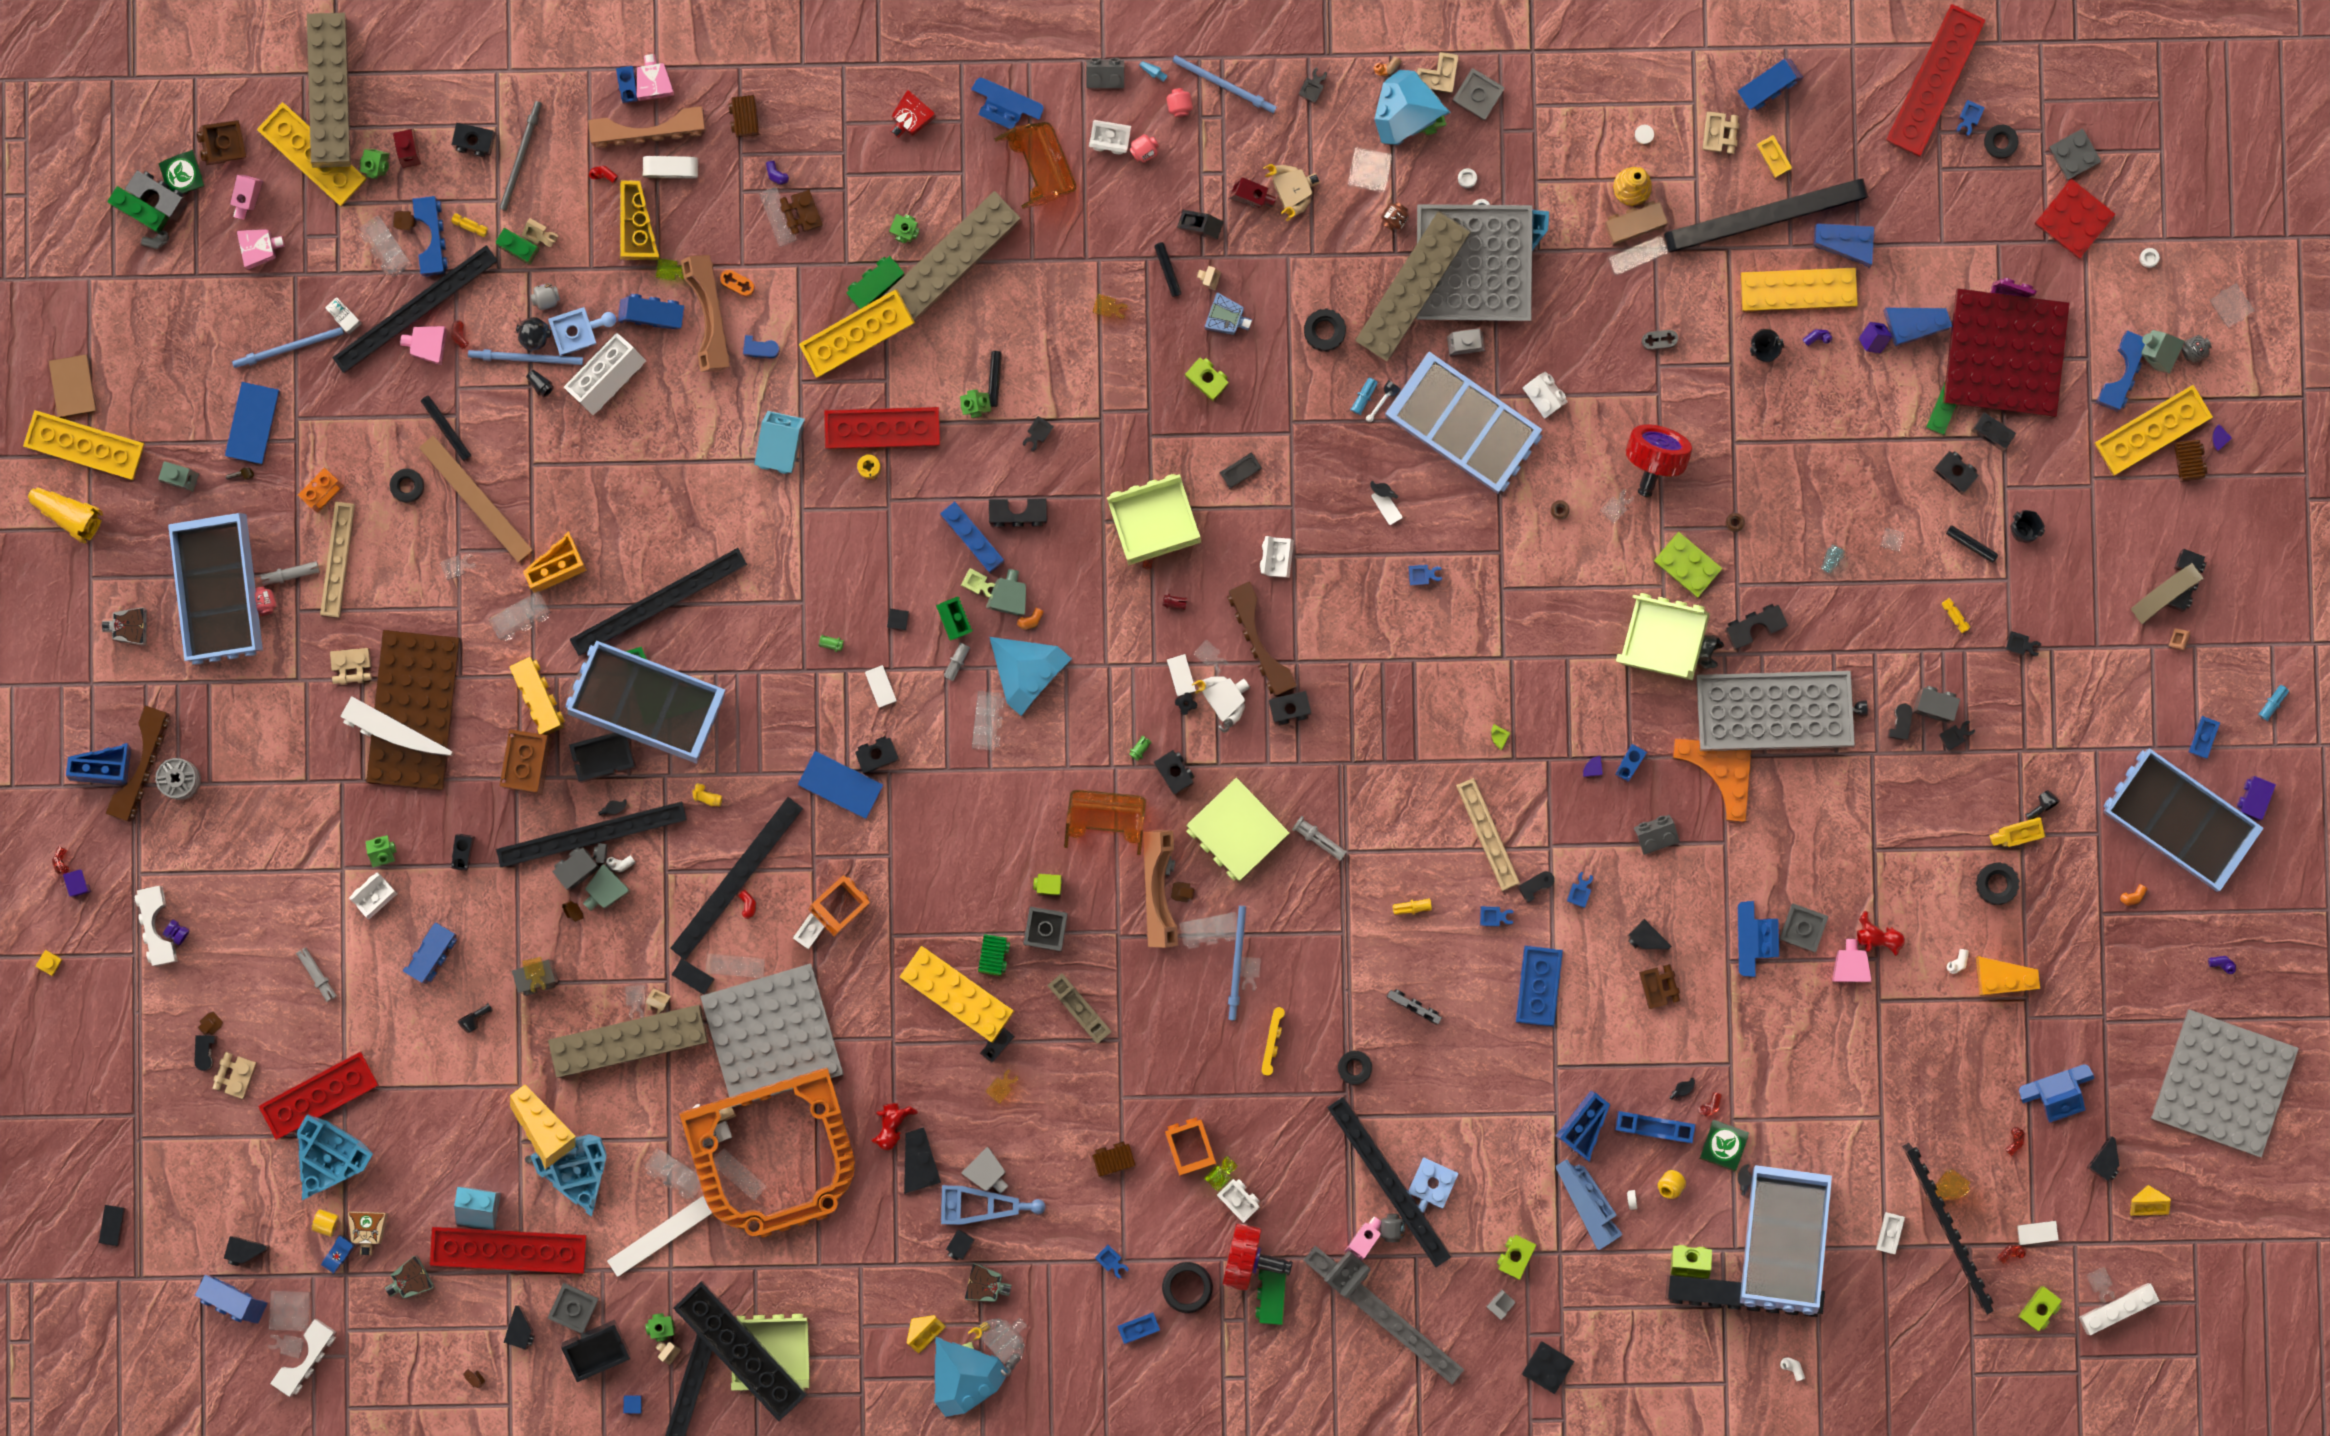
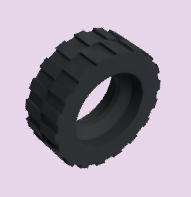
[1304,308,1346,352]
[1976,862,2020,905]

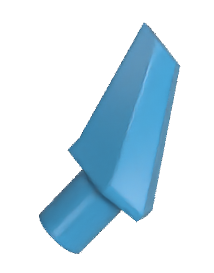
[1139,61,1167,82]

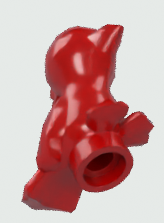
[1857,911,1905,956]
[871,1103,918,1151]

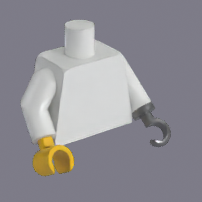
[1192,676,1250,733]

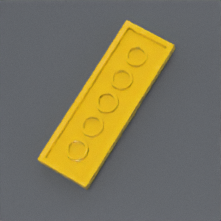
[257,102,367,207]
[1740,268,1857,311]
[799,289,915,378]
[2094,385,2213,476]
[23,410,145,480]
[900,946,1015,1043]

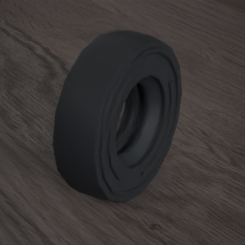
[1984,124,2019,159]
[389,468,424,503]
[1338,1050,1372,1085]

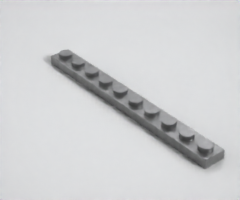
[1303,1246,1464,1384]

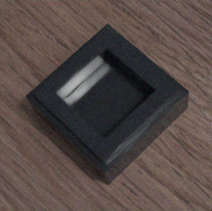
[887,608,909,631]

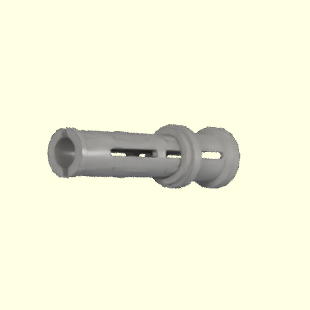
[1292,816,1347,861]

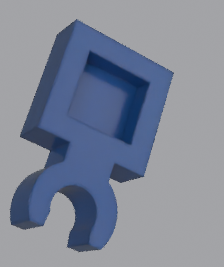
[1956,100,1985,137]
[1408,565,1442,586]
[1567,872,1593,908]
[1480,906,1514,926]
[1095,1245,1129,1279]

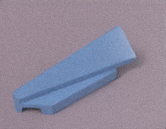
[1556,1159,1623,1250]

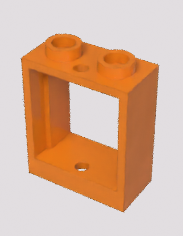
[298,467,344,513]
[808,875,870,937]
[1165,1117,1216,1176]

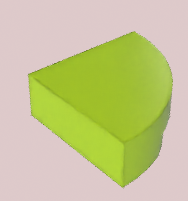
[1491,724,1510,750]

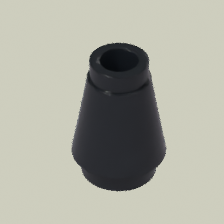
[526,370,554,397]

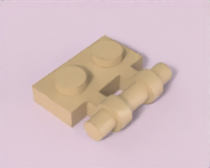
[1702,112,1740,154]
[330,648,372,685]
[212,1052,257,1099]

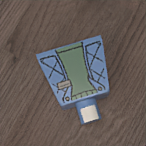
[1204,293,1252,335]

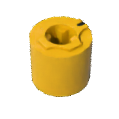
[857,455,881,479]
[312,1209,339,1237]

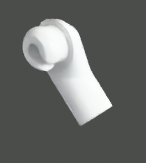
[606,855,636,872]
[1947,949,1969,974]

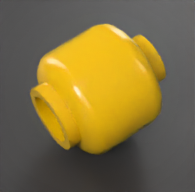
[1658,1170,1686,1199]

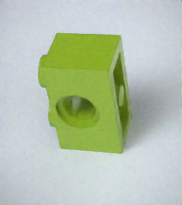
[1185,358,1229,402]
[1033,874,1062,896]
[1497,1234,1536,1280]
[1670,1245,1712,1279]
[2018,1286,2062,1331]

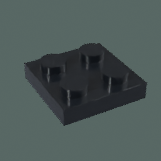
[1521,1341,1574,1394]

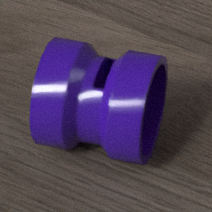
[163,919,190,946]

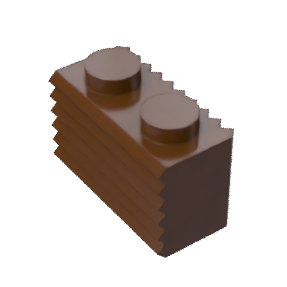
[728,95,759,138]
[2174,440,2207,482]
[1092,1141,1136,1177]

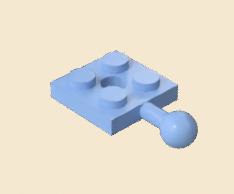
[548,307,616,356]
[1408,1157,1459,1213]

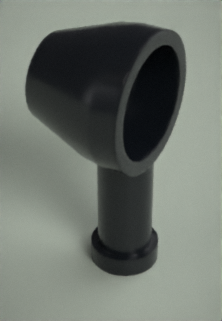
[2025,790,2060,820]
[457,1003,493,1033]

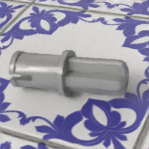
[944,643,970,681]

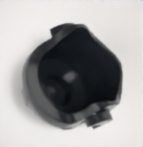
[516,317,551,351]
[1749,329,1785,362]
[2010,510,2045,543]
[1697,634,1724,668]

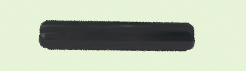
[1154,242,1181,297]
[988,351,1002,407]
[1946,525,1998,563]

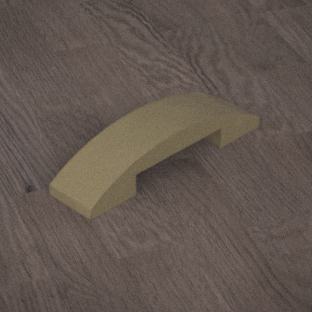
[2131,563,2204,625]
[1047,973,1112,1044]

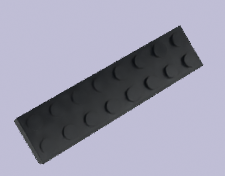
[1665,1275,1825,1317]
[673,1281,809,1421]

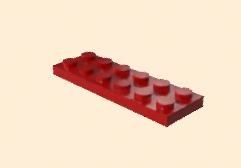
[824,407,940,449]
[258,1051,379,1140]

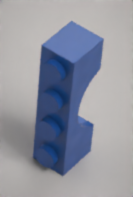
[412,196,448,277]
[2096,330,2145,412]
[940,501,1005,574]
[1614,1111,1695,1143]

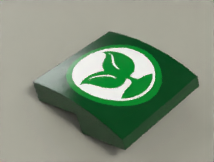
[158,150,205,195]
[1699,1120,1749,1172]

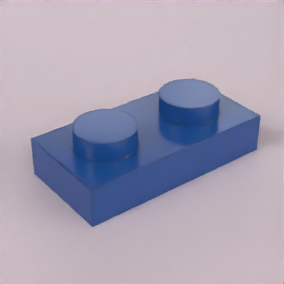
[2188,716,2220,759]
[1117,1312,1160,1344]

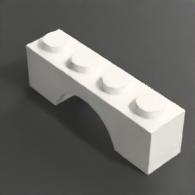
[135,886,178,966]
[2078,1283,2159,1335]
[270,1319,336,1397]

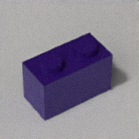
[2237,776,2276,821]

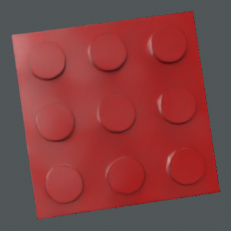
[2034,179,2116,259]

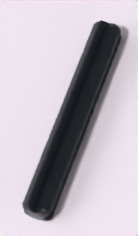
[421,396,471,461]

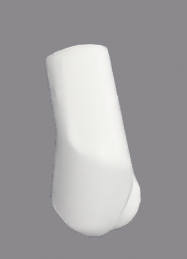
[1780,1357,1805,1381]

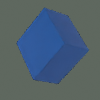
[623,1395,642,1413]

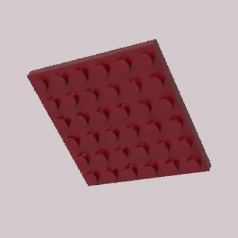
[1943,288,2070,417]

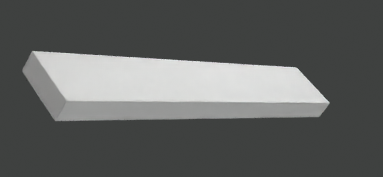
[607,1196,712,1277]

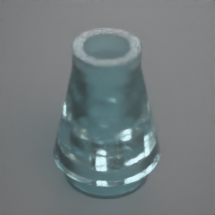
[1821,544,1845,574]

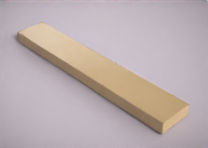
[320,502,355,618]
[1456,778,1520,891]

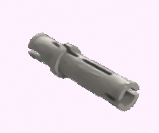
[260,561,320,586]
[296,947,337,1002]

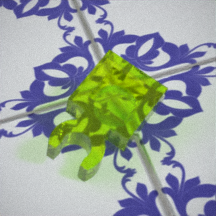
[656,258,684,281]

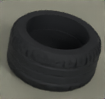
[1162,1262,1213,1313]

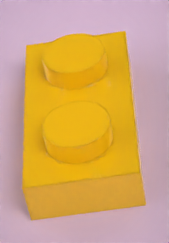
[1756,135,1792,178]

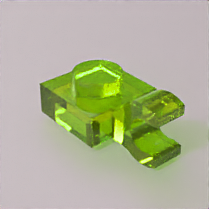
[1204,1156,1238,1192]

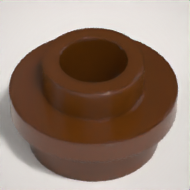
[1550,500,1570,520]
[1726,513,1745,532]

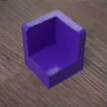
[1859,322,1892,353]
[63,869,91,897]

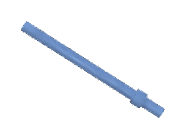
[1172,55,1277,114]
[232,327,344,368]
[468,349,583,365]
[1228,906,1246,1020]

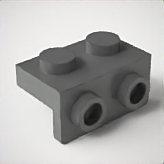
[1086,58,1124,88]
[1634,815,1680,855]
[1324,1251,1371,1299]

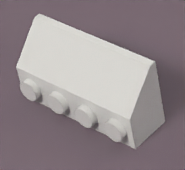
[564,333,646,415]

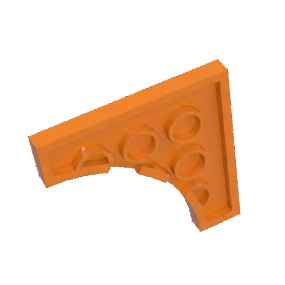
[1673,739,1751,822]

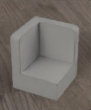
[1486,1289,1515,1320]

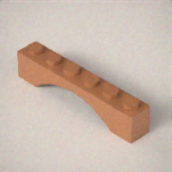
[588,106,706,148]
[681,255,730,372]
[1143,830,1178,948]

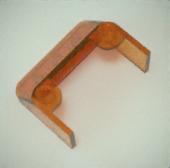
[994,121,1076,209]
[1064,790,1146,855]

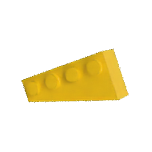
[620,180,659,260]
[510,657,565,735]
[510,1085,576,1169]

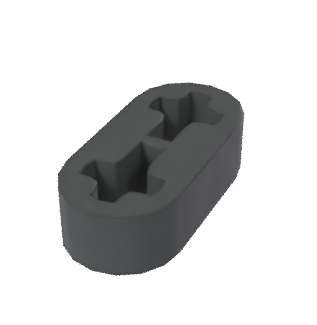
[1641,330,1678,350]

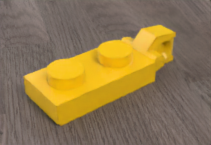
[1989,817,2045,847]

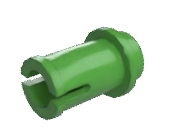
[819,635,844,652]
[1129,736,1152,761]

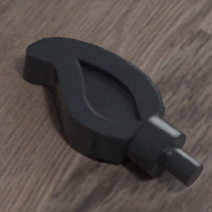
[1370,481,1398,499]
[598,799,627,816]
[1669,1078,1695,1100]
[1737,1164,1752,1196]

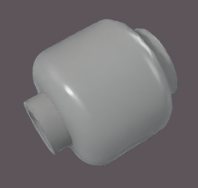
[530,283,560,310]

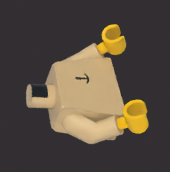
[1263,164,1320,221]

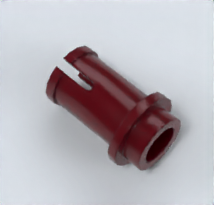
[1162,593,1187,610]

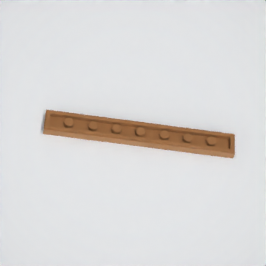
[419,435,533,563]

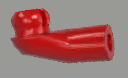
[589,165,618,183]
[738,890,756,919]

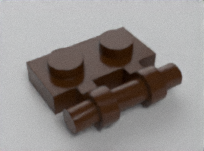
[779,190,823,235]
[1639,964,1680,1009]

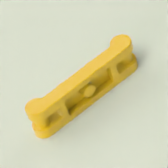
[1262,1007,1285,1076]

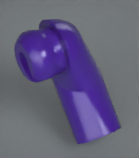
[766,161,789,185]
[1803,329,1832,346]
[2208,956,2236,974]

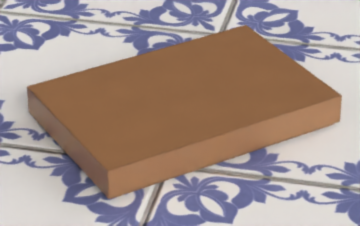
[49,355,97,418]

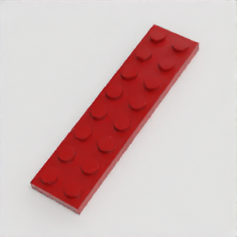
[1885,4,1986,157]
[430,1227,587,1274]

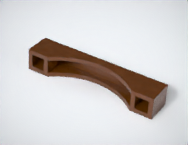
[1227,581,1297,697]
[105,705,170,822]

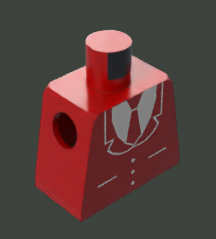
[890,90,936,138]

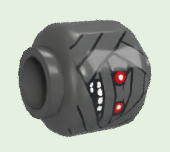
[2182,335,2212,363]

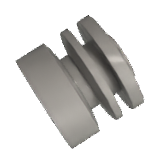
[155,758,201,800]

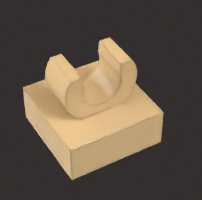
[1197,266,1221,290]
[646,988,671,1014]
[656,1341,681,1365]

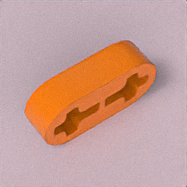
[720,270,755,297]

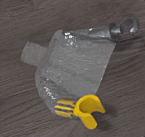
[968,1317,1027,1377]

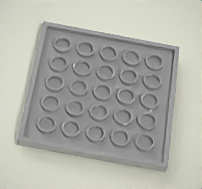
[1416,204,1533,321]
[700,964,843,1107]
[2151,1009,2299,1157]

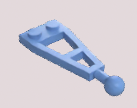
[941,1185,1046,1225]

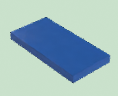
[225,382,280,465]
[798,751,883,819]
[1516,946,1563,1027]

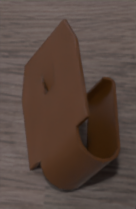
[393,210,416,230]
[1171,882,1194,902]
[562,901,584,922]
[198,1011,223,1035]
[463,1369,485,1388]

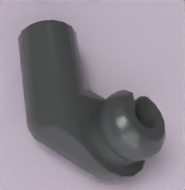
[141,231,169,249]

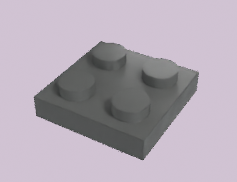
[1452,68,1505,121]
[2049,128,2101,181]
[1779,903,1829,953]
[548,1283,599,1334]

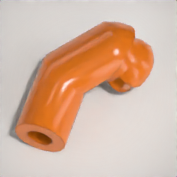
[1017,608,1044,630]
[2120,884,2148,906]

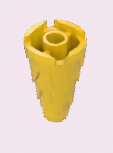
[1613,167,1652,207]
[28,487,103,544]

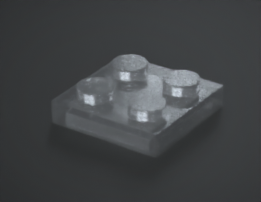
[1348,147,1392,192]
[269,1291,311,1331]

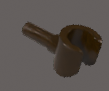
[226,468,254,480]

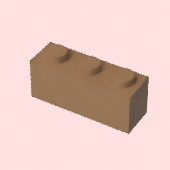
[1605,201,1668,245]

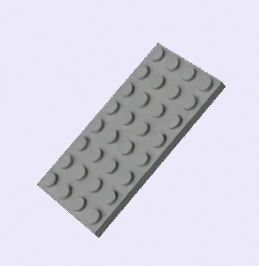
[1696,671,1855,751]

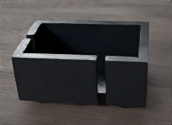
[569,732,636,783]
[561,1320,631,1382]

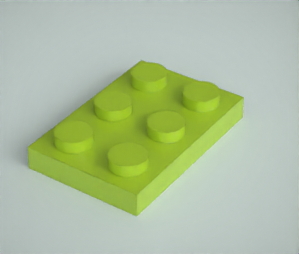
[1654,531,1722,598]

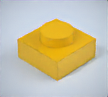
[36,950,63,976]

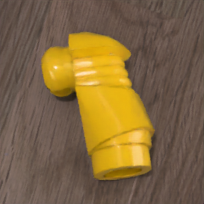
[692,783,722,807]

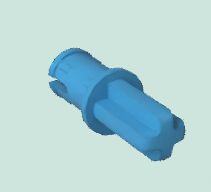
[1350,378,1378,415]
[2258,685,2289,721]

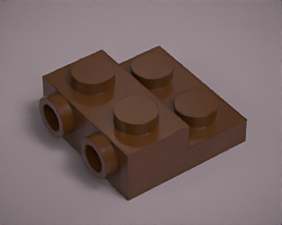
[196,120,246,166]

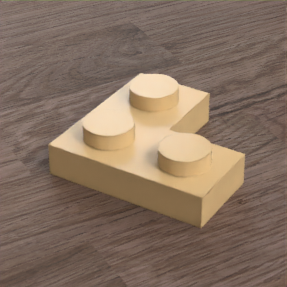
[1417,52,1458,94]

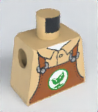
[348,1212,388,1255]

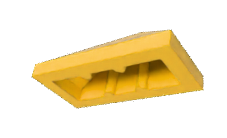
[2130,1185,2171,1216]
[907,1315,946,1354]

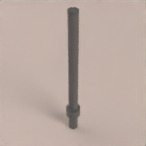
[499,101,542,211]

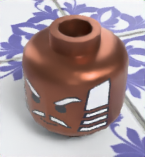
[1381,202,1409,231]

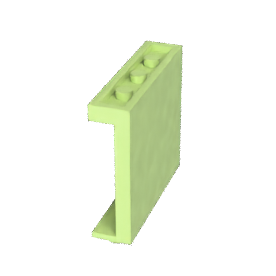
[1107,474,1201,565]
[1616,593,1710,680]
[1186,778,1289,882]
[731,1314,810,1390]

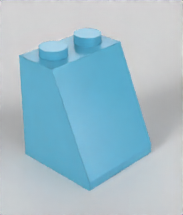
[754,411,805,474]
[454,1187,501,1230]

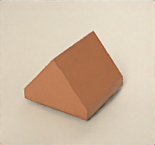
[2169,628,2191,652]

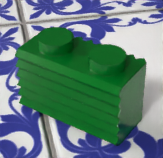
[496,228,539,265]
[936,596,973,641]
[978,934,1010,976]

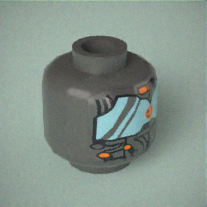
[1380,1213,1405,1242]

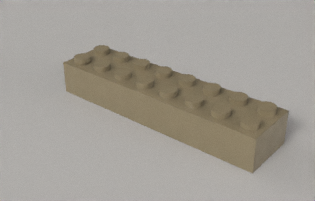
[307,13,351,168]
[885,191,1021,326]
[1355,211,1472,361]
[548,1005,709,1078]

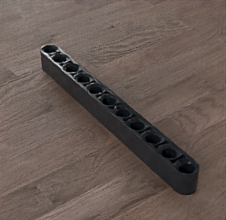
[1663,178,1869,253]

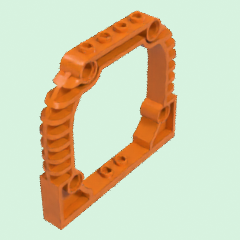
[679,1067,855,1238]

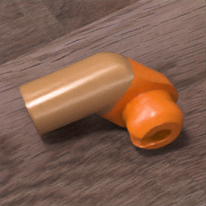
[1374,56,1402,76]

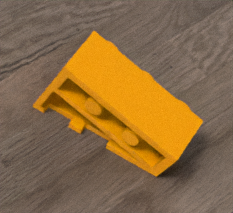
[523,531,587,594]
[1975,956,2040,995]

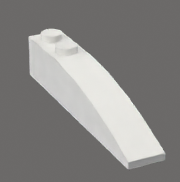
[340,696,454,756]

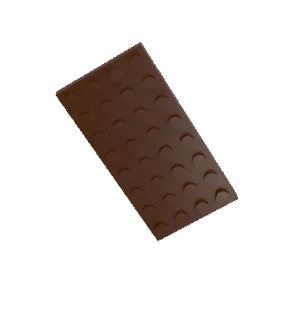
[366,630,460,790]

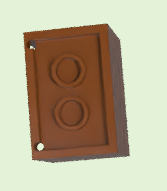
[499,729,552,795]

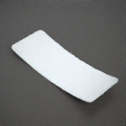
[1371,493,1402,525]

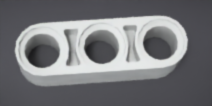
[643,156,698,178]

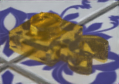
[1092,294,1128,319]
[522,957,546,992]
[985,1069,1019,1104]

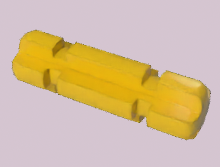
[451,213,488,237]
[1942,598,1970,633]

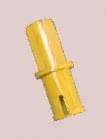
[1393,898,1432,915]

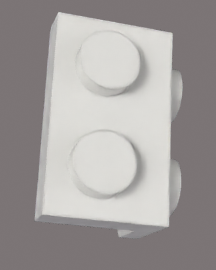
[1089,120,1131,154]
[1523,372,1568,419]
[1260,536,1294,578]
[349,873,397,919]
[1217,1179,1260,1223]

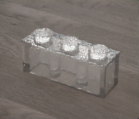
[359,215,412,277]
[488,591,551,641]
[972,691,1005,752]
[1179,912,1237,949]
[645,1148,701,1200]

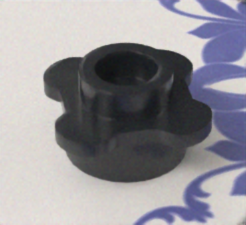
[1175,692,1197,715]

